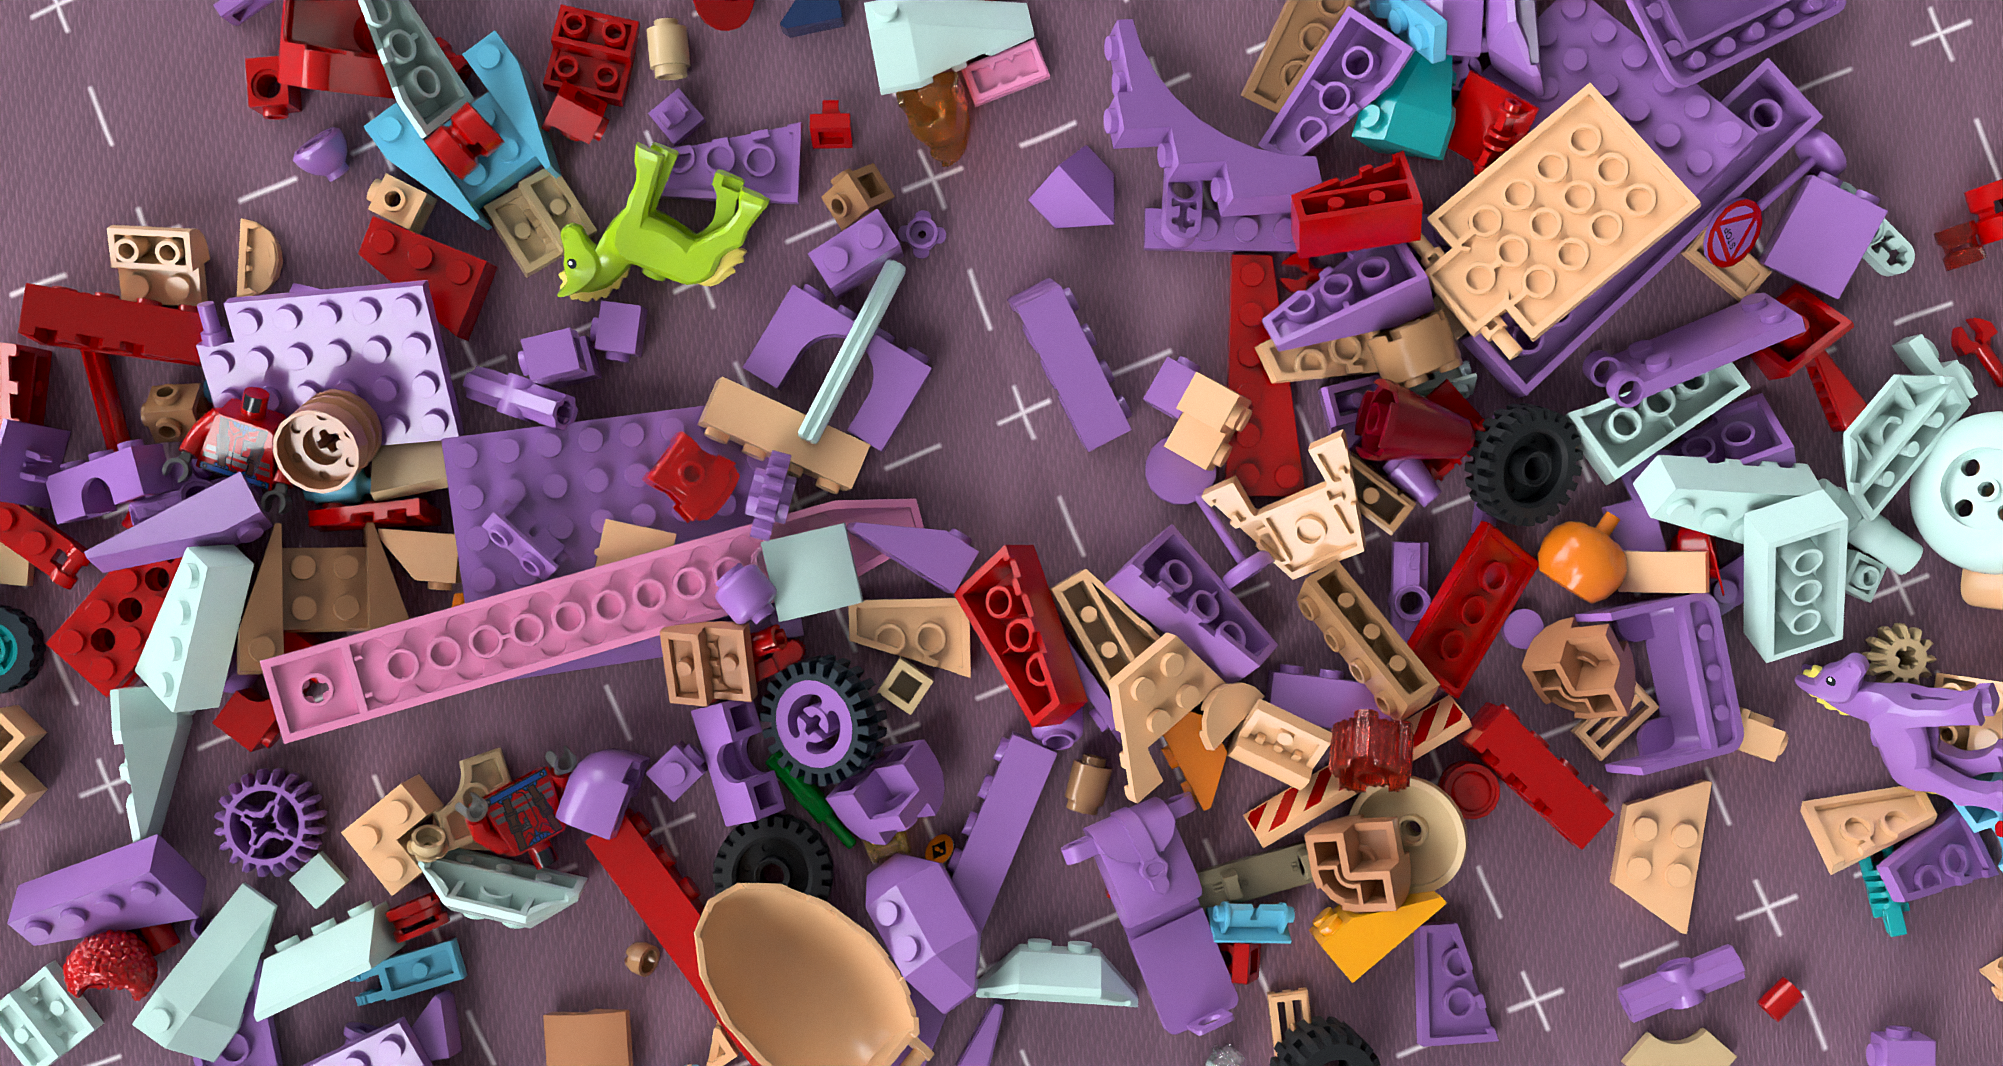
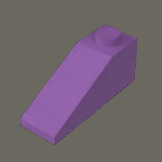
[847,522,979,593]

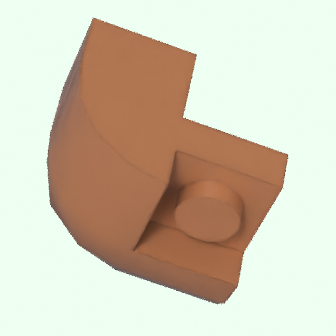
[1522,617,1636,719]
[1304,814,1411,912]

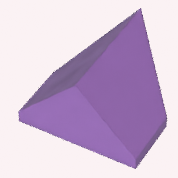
[1028,145,1115,229]
[1317,375,1380,452]

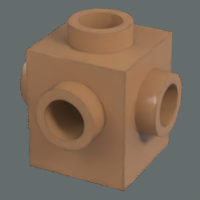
[821,163,895,231]
[141,383,211,443]

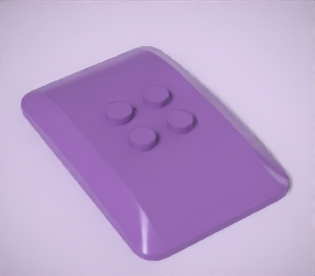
[1625,0,1847,89]

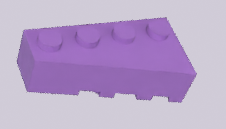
[1007,278,1132,452]
[1104,524,1278,684]
[7,834,207,946]

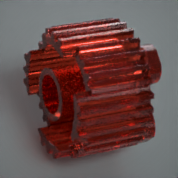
[1328,709,1414,793]

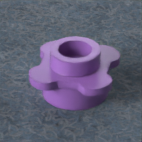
[898,210,946,259]

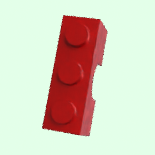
[212,632,323,752]

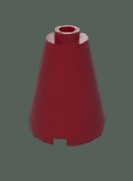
[1355,379,1475,461]

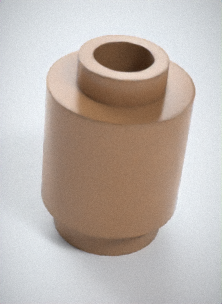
[1065,753,1112,815]

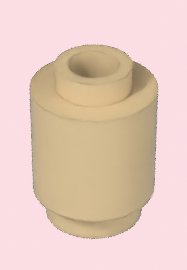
[646,18,691,80]

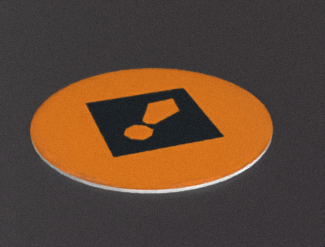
[925,834,954,864]

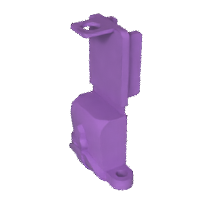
[1061,792,1238,1036]

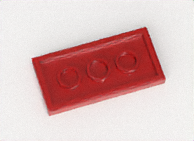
[1406,520,1539,699]

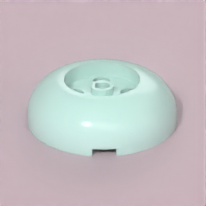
[1909,411,2003,575]

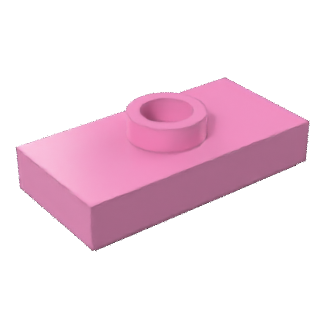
[961,39,1050,107]

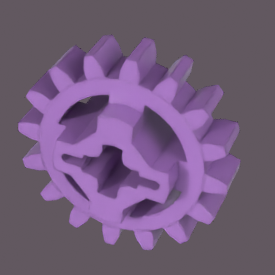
[745,450,797,541]

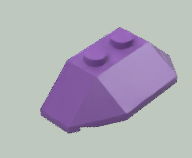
[1481,0,1545,97]
[866,853,981,1014]

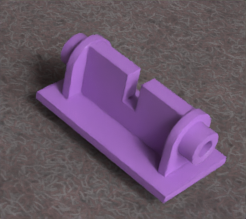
[482,499,569,581]

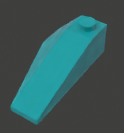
[1351,37,1457,160]

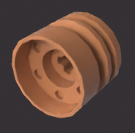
[273,389,382,494]

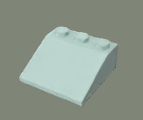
[254,901,406,1022]

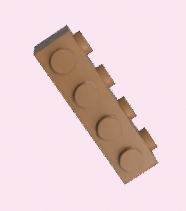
[1297,559,1440,724]

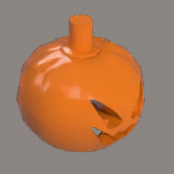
[1538,511,1627,604]

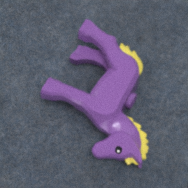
[1795,653,2003,813]

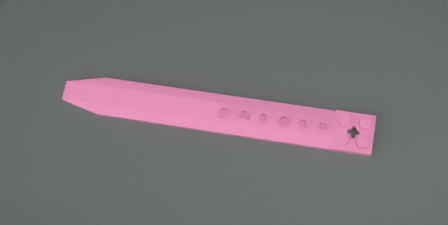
[260,499,924,744]

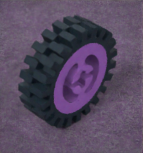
[760,655,887,786]

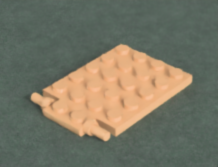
[1408,83,1701,360]

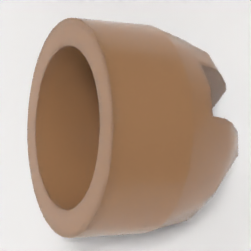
[624,942,660,977]

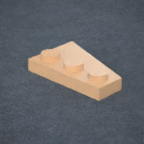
[1800,786,1938,875]

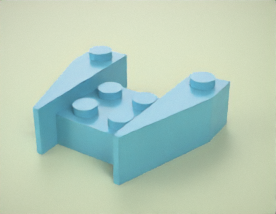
[363,30,562,230]

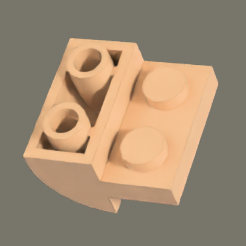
[107,225,210,306]
[1226,698,1333,790]

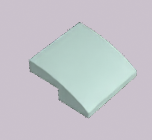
[761,523,864,622]
[0,960,104,1066]

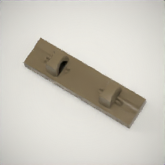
[1196,840,1314,913]

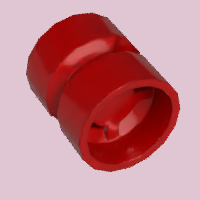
[424,101,505,180]
[1963,179,2003,246]

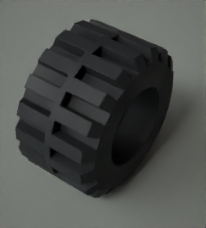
[1269,1016,1381,1066]

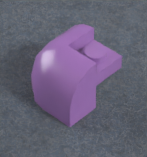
[826,739,945,845]
[555,748,651,840]

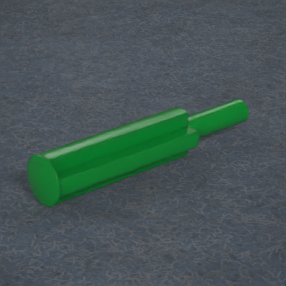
[765,751,857,849]

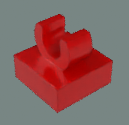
[809,100,853,149]
[1218,943,1261,985]

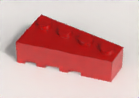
[18,283,204,367]
[953,545,1088,728]
[1455,702,1615,850]

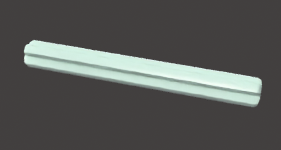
[798,259,906,444]

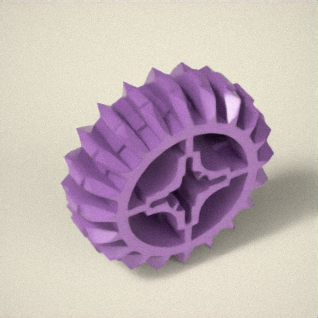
[214,768,328,877]

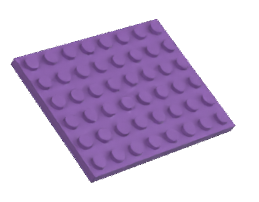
[441,397,804,682]

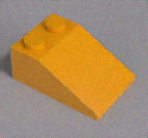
[1309,891,1447,983]

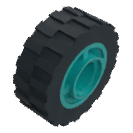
[0,605,46,694]

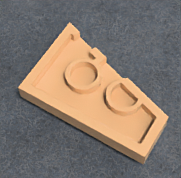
[1254,330,1380,384]
[848,598,971,678]

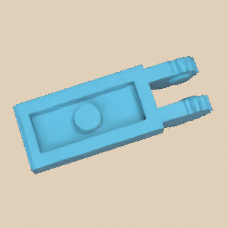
[350,937,468,1006]

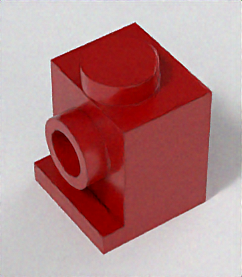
[541,80,610,144]

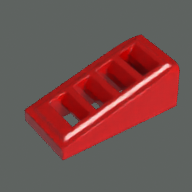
[1805,350,1867,432]

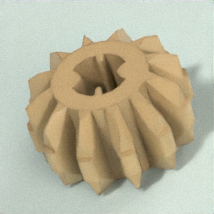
[1862,623,1937,685]

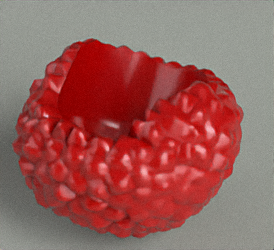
[63,930,158,1001]

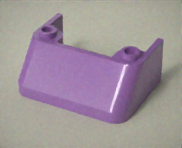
[1575,593,1744,775]

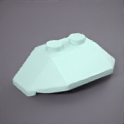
[1842,374,1971,522]
[418,848,588,929]
[976,938,1138,1007]

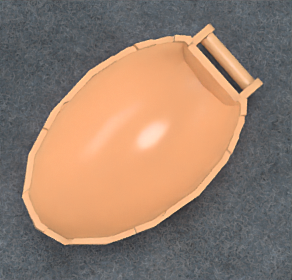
[694,883,935,1066]

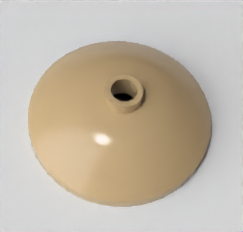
[1349,775,1468,894]

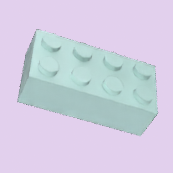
[1743,489,1848,663]

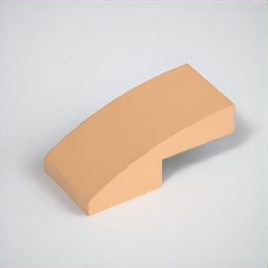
[1618,550,1709,593]

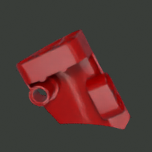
[277,0,396,99]

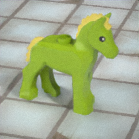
[557,142,771,302]

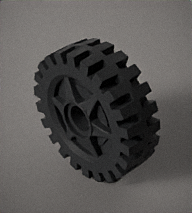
[1464,403,1583,527]
[713,813,834,901]

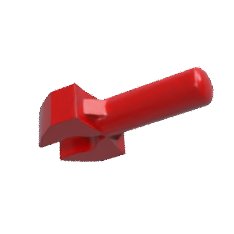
[1278,253,1325,294]
[1951,317,2003,388]

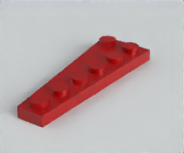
[1225,255,1305,497]

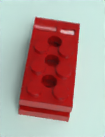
[45,557,183,698]

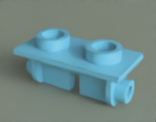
[1206,901,1295,944]

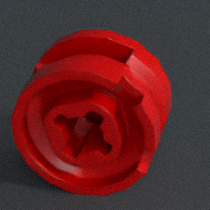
[1438,760,1500,819]
[385,891,450,943]

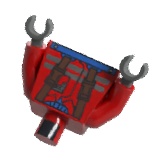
[162,387,294,515]
[455,746,577,870]

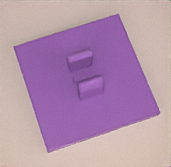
[0,418,71,509]

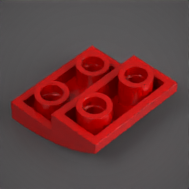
[543,4,640,107]

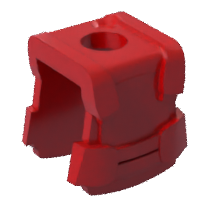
[642,431,740,524]

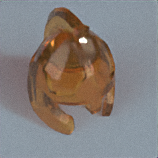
[896,71,970,167]

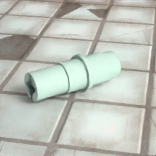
[1818,478,1923,575]

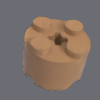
[1366,309,1463,389]

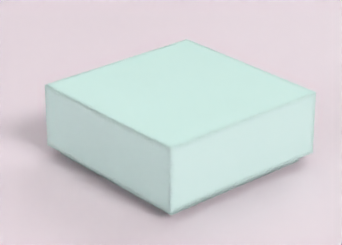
[289,851,349,909]

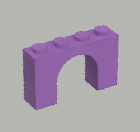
[743,284,933,453]

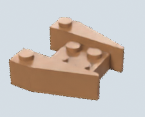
[237,523,409,675]

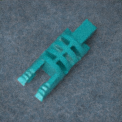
[1859,845,1910,937]

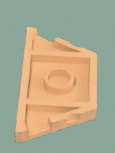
[1610,779,1712,934]

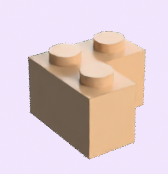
[1164,372,1252,471]
[0,705,48,824]
[341,774,444,896]

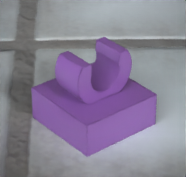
[648,88,706,147]

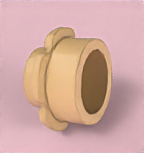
[407,825,449,863]

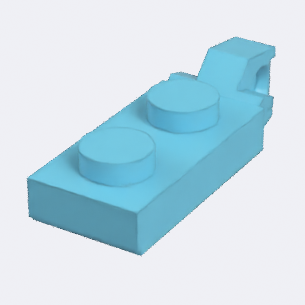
[1370,0,1448,64]

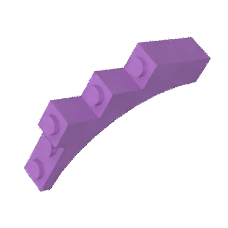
[1104,19,1322,217]

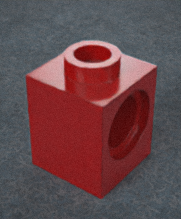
[245,56,302,120]

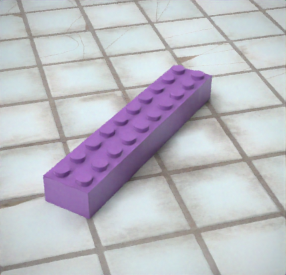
[1460,58,1823,399]

